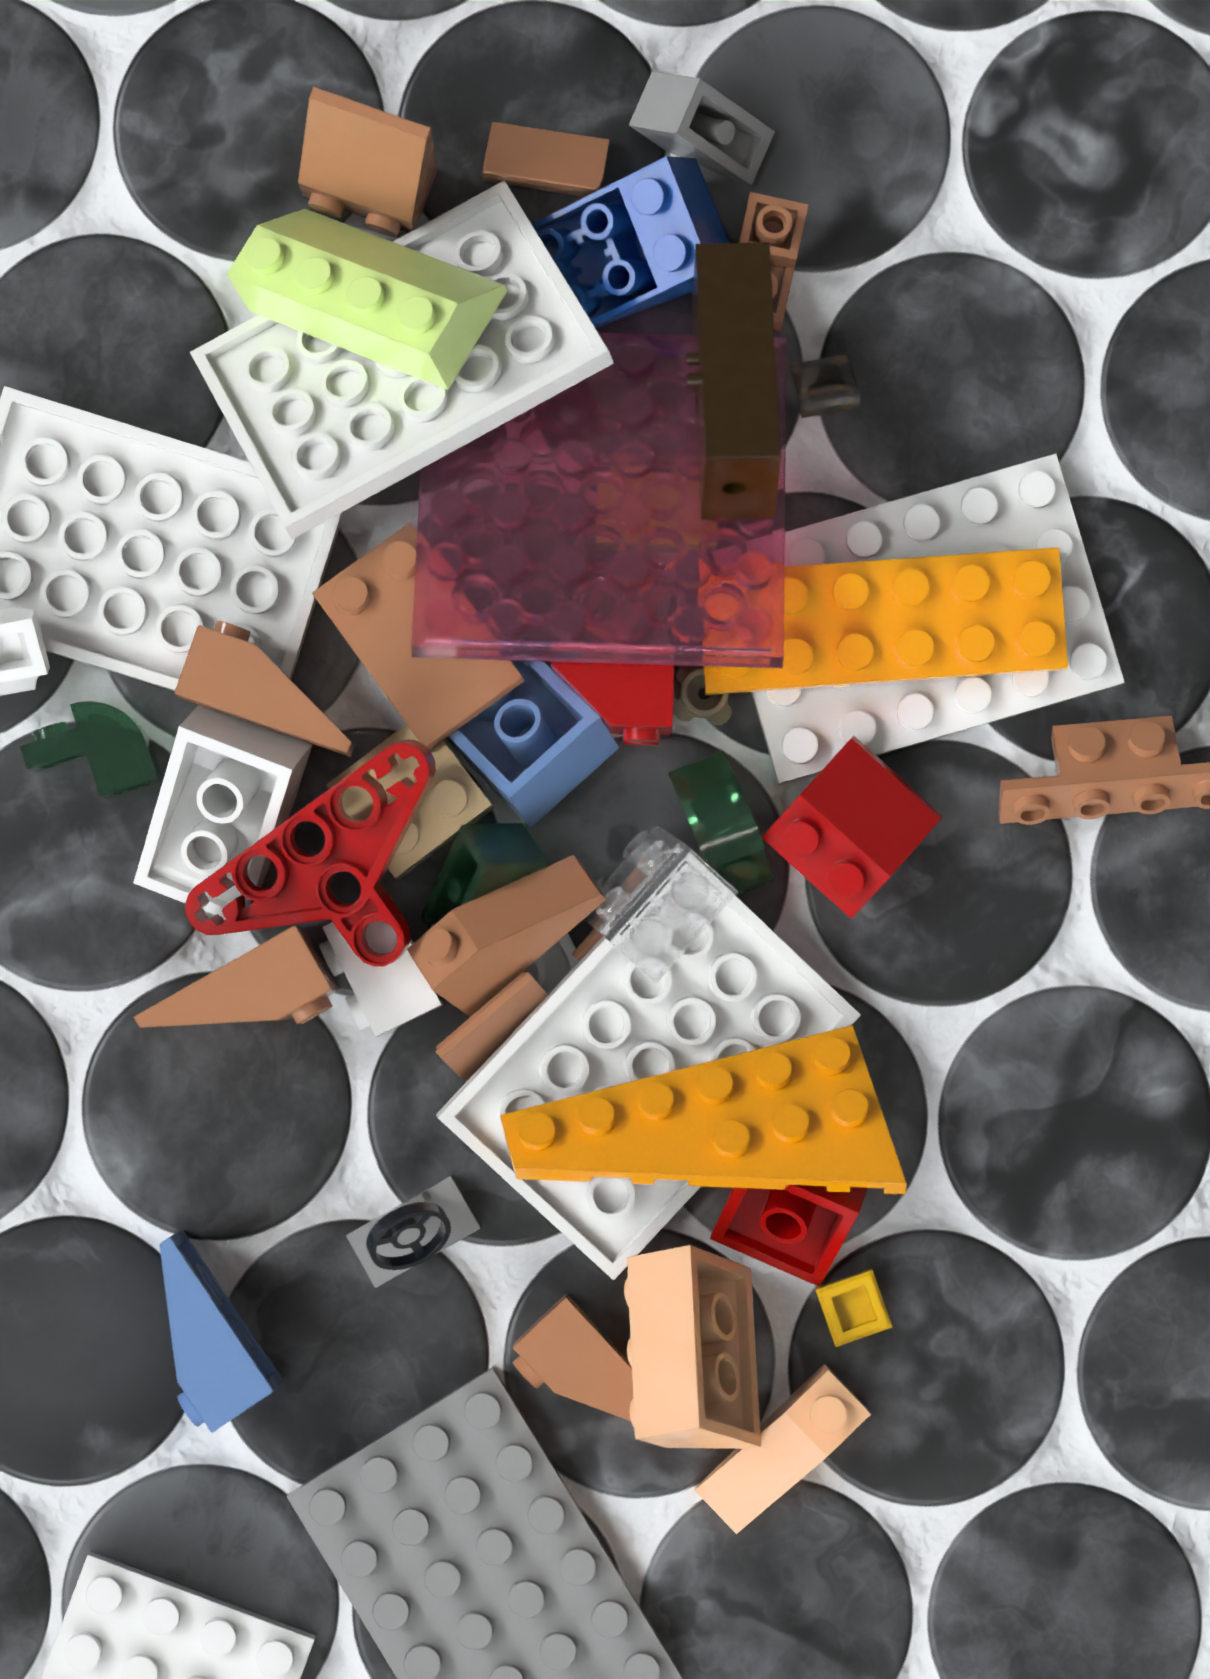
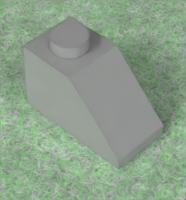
[629,71,775,186]

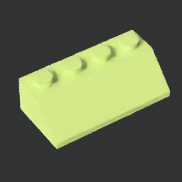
[227,209,507,390]

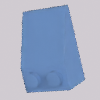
[446,608,619,828]
[159,1230,284,1433]

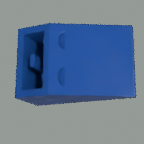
[532,156,729,329]

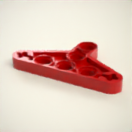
[185,740,436,967]

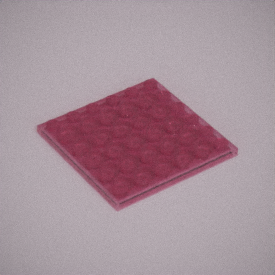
[411,332,787,668]

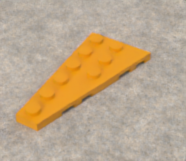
[500,1025,907,1194]

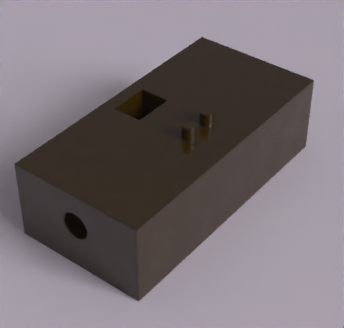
[686,243,781,520]

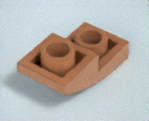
[739,192,809,331]

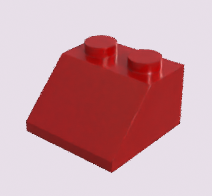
[551,651,674,746]
[761,735,943,919]
[709,1185,868,1287]

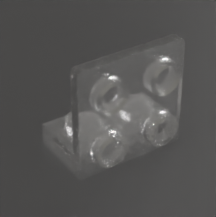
[584,825,738,983]

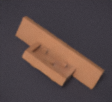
[998,716,1210,825]

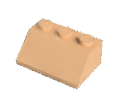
[624,1245,761,1449]

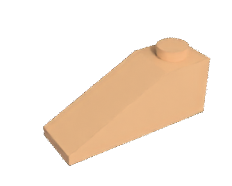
[695,1363,871,1534]

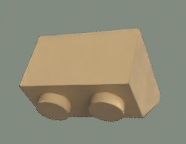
[326,724,494,880]

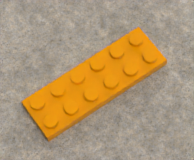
[697,548,1068,695]

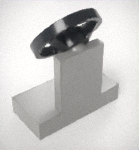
[346,1175,481,1288]

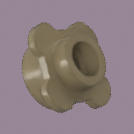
[673,662,732,725]

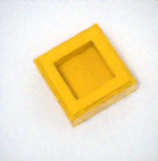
[815,1269,892,1347]

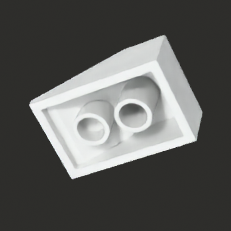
[133,705,312,919]

